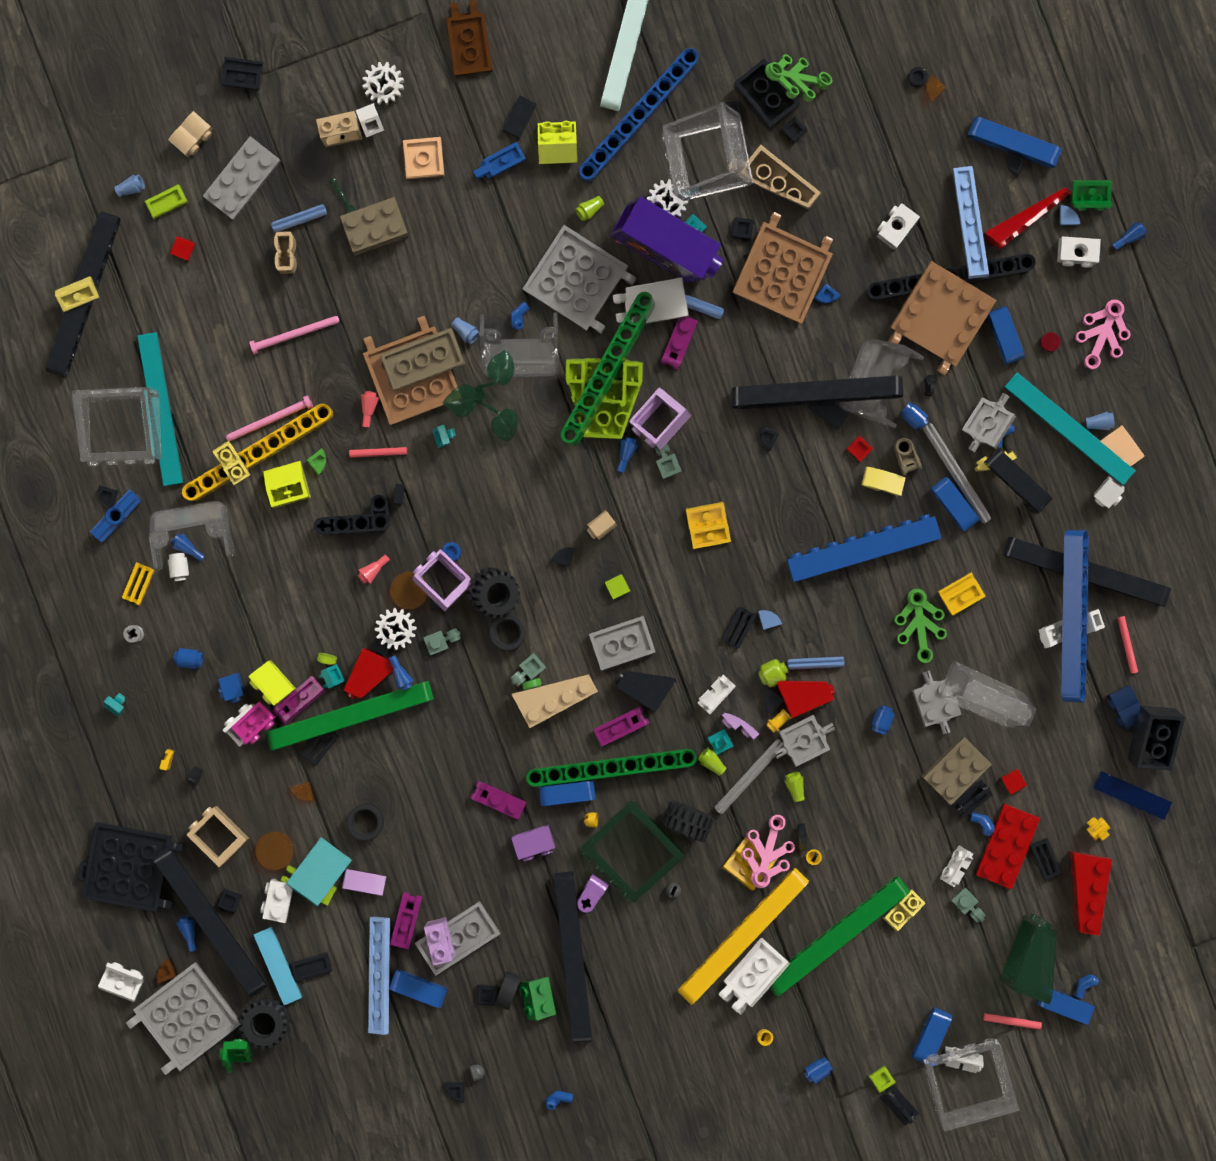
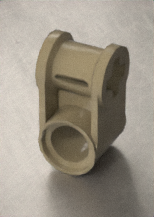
[893,438,922,476]

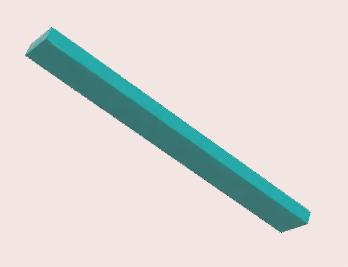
[137,332,184,486]
[1004,372,1136,486]

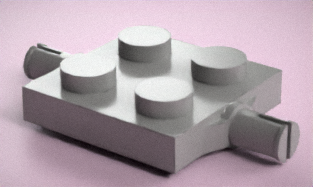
[962,393,1016,453]
[912,670,962,735]
[774,715,835,767]

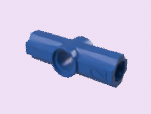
[90,489,142,543]

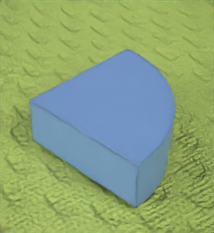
[1059,205,1080,226]
[758,610,782,629]

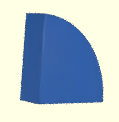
[814,284,841,303]

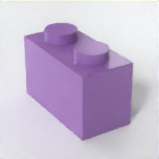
[511,824,555,861]

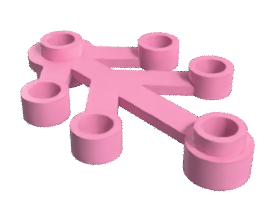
[1075,300,1131,370]
[741,815,795,888]

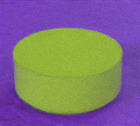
[317,653,337,665]

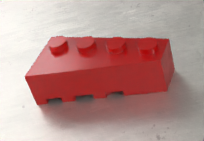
[1070,851,1112,936]

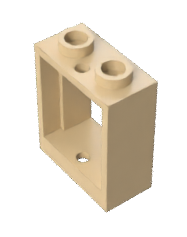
[316,111,363,147]
[187,806,249,867]

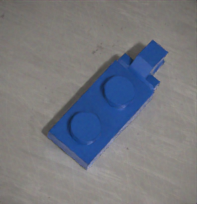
[473,142,526,180]

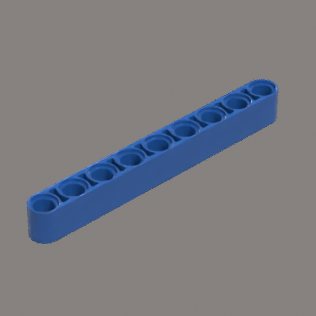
[579,48,699,183]
[1061,530,1089,703]

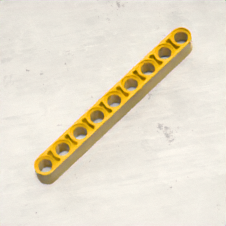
[182,404,333,501]
[677,868,809,1005]

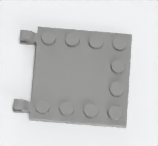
[523,225,636,334]
[126,962,241,1075]

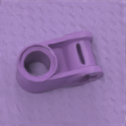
[577,874,609,912]

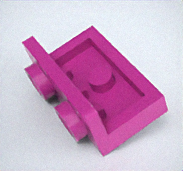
[231,701,276,745]

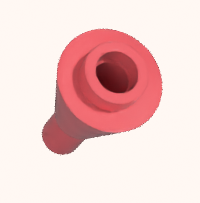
[361,391,380,427]
[357,555,390,584]

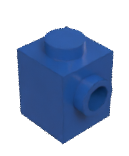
[218,673,246,703]

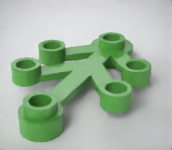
[765,54,832,102]
[894,589,947,663]

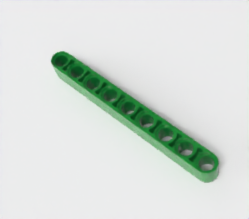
[561,292,655,447]
[265,681,434,751]
[526,748,697,787]
[769,876,910,997]

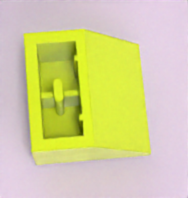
[538,121,577,164]
[263,461,311,508]
[248,661,296,705]

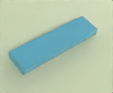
[254,927,302,1005]

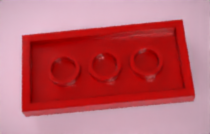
[976,803,1040,889]

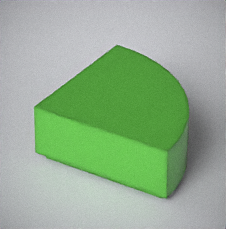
[307,448,327,475]

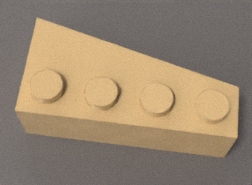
[737,145,821,209]
[512,674,598,728]

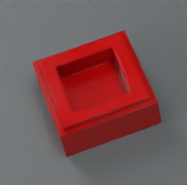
[170,236,196,261]
[846,436,873,463]
[1000,768,1027,795]

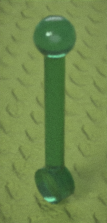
[330,178,355,212]

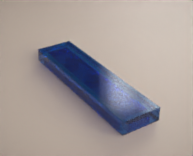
[1093,771,1172,820]

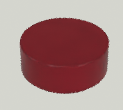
[1040,332,1061,352]

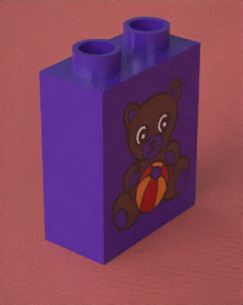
[609,196,723,283]

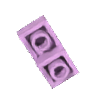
[722,712,759,739]
[342,869,386,895]

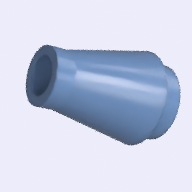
[115,175,145,197]
[451,317,480,344]
[1086,411,1115,430]

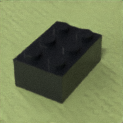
[733,59,800,131]
[1127,706,1186,771]

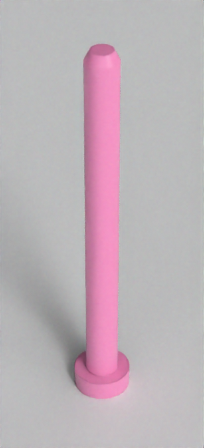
[249,316,339,354]
[226,395,313,441]

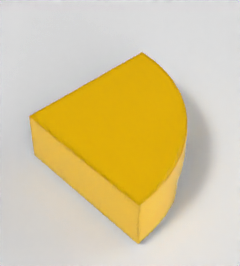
[159,749,174,771]

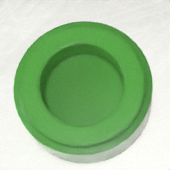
[522,678,542,690]

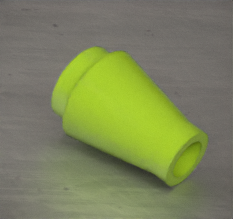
[575,196,605,222]
[698,748,726,776]
[785,772,805,802]

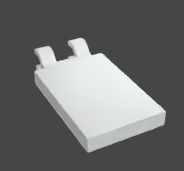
[613,278,689,324]
[719,937,790,1015]

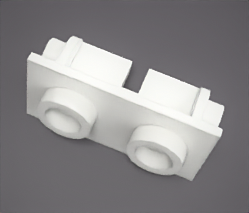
[697,675,736,714]
[940,846,973,887]
[942,1046,984,1073]

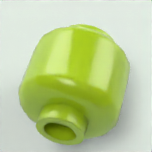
[758,659,788,687]

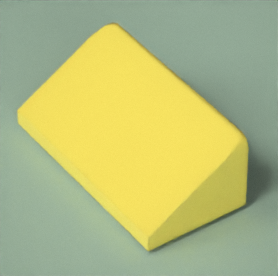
[55,277,99,312]

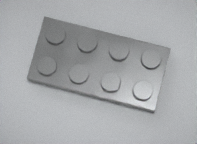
[203,136,281,221]
[415,901,500,976]

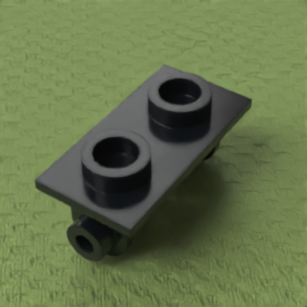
[952,780,993,818]
[879,1084,919,1126]

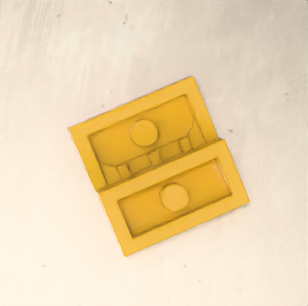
[686,502,731,549]
[722,837,777,891]

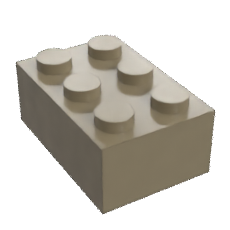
[340,197,409,256]
[921,736,992,805]

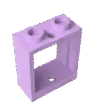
[629,387,691,450]
[412,549,472,611]
[424,917,455,966]

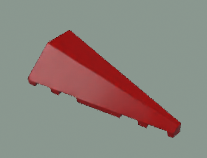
[983,187,1071,250]

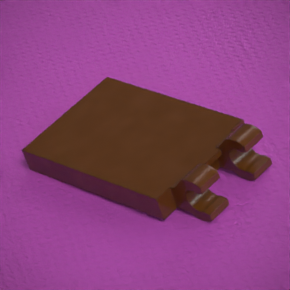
[446,0,493,76]

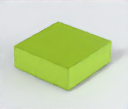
[605,574,630,599]
[869,1065,896,1093]

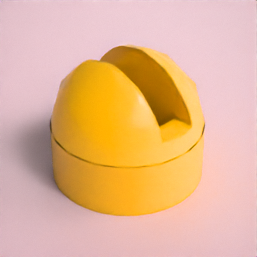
[584,812,598,828]
[806,850,822,865]
[757,1029,773,1046]

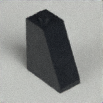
[616,671,676,712]

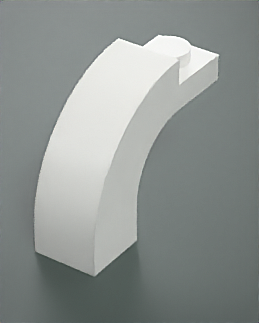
[1039,609,1105,648]

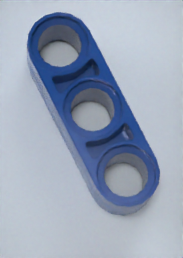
[987,306,1025,365]
[931,477,980,532]
[539,780,596,806]
[389,970,448,1008]
[1037,986,1095,1025]
[912,1007,952,1066]

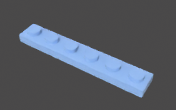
[953,166,989,279]
[368,917,390,1035]

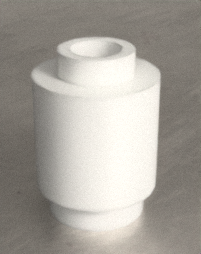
[168,553,189,581]

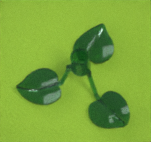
[442,350,518,441]

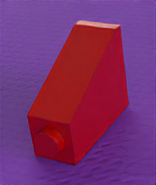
[344,648,394,700]
[777,681,836,718]

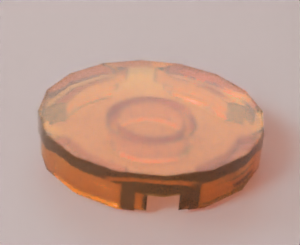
[390,571,428,609]
[255,831,294,870]

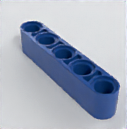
[968,117,1062,168]

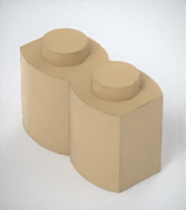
[168,111,213,157]
[274,232,297,274]
[587,510,617,540]

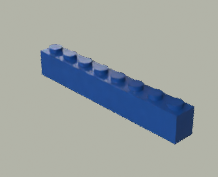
[786,514,941,582]

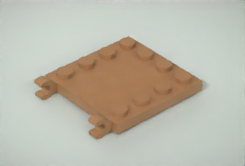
[732,212,833,324]
[888,261,997,376]
[363,316,462,425]

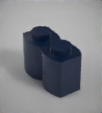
[1106,685,1141,730]

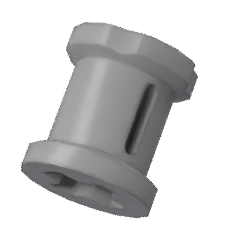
[123,625,144,643]

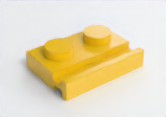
[938,572,986,616]

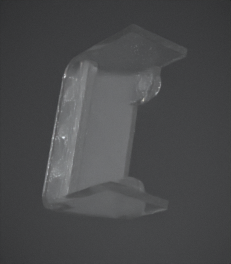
[480,313,559,378]
[840,338,924,428]
[149,501,235,570]

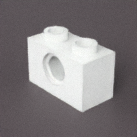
[877,203,920,250]
[1057,236,1101,268]

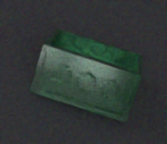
[581,798,685,903]
[1000,913,1057,1005]

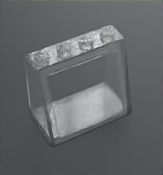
[662,102,753,201]
[72,387,161,466]
[938,661,1037,727]
[923,1038,1019,1132]

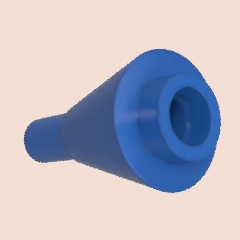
[1112,221,1147,250]
[617,436,639,473]
[171,533,205,562]
[389,655,414,691]
[176,915,197,952]

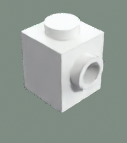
[356,103,384,137]
[1094,475,1124,508]

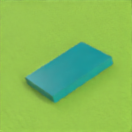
[286,838,352,907]

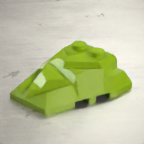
[566,358,643,439]

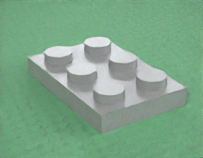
[589,616,655,670]

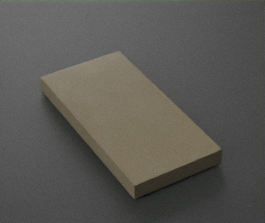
[380,328,465,391]

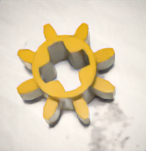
[1086,817,1110,841]

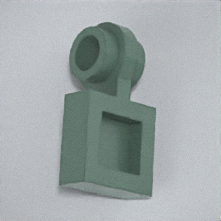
[655,444,682,479]
[424,628,461,655]
[510,653,546,687]
[951,887,986,923]

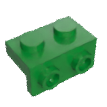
[1071,180,1112,210]
[520,977,556,1020]
[220,1039,252,1073]

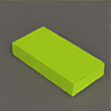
[145,184,188,219]

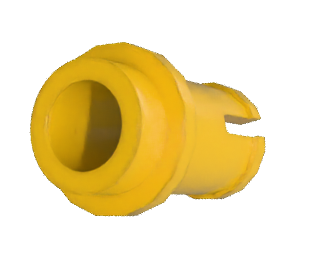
[766,709,791,733]

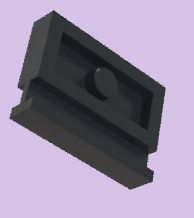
[221,57,263,91]

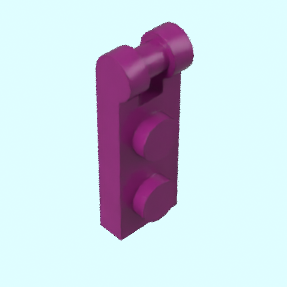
[660,317,698,370]
[273,676,325,726]
[593,706,650,746]
[470,780,526,820]
[390,892,423,949]

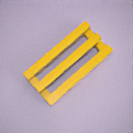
[122,562,155,605]

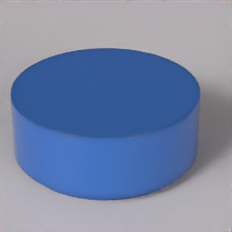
[442,542,461,561]

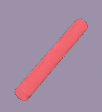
[349,447,407,458]
[1117,616,1138,674]
[983,1013,1042,1030]

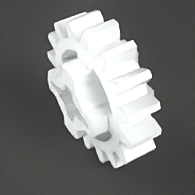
[362,62,404,105]
[647,179,688,218]
[375,608,417,650]

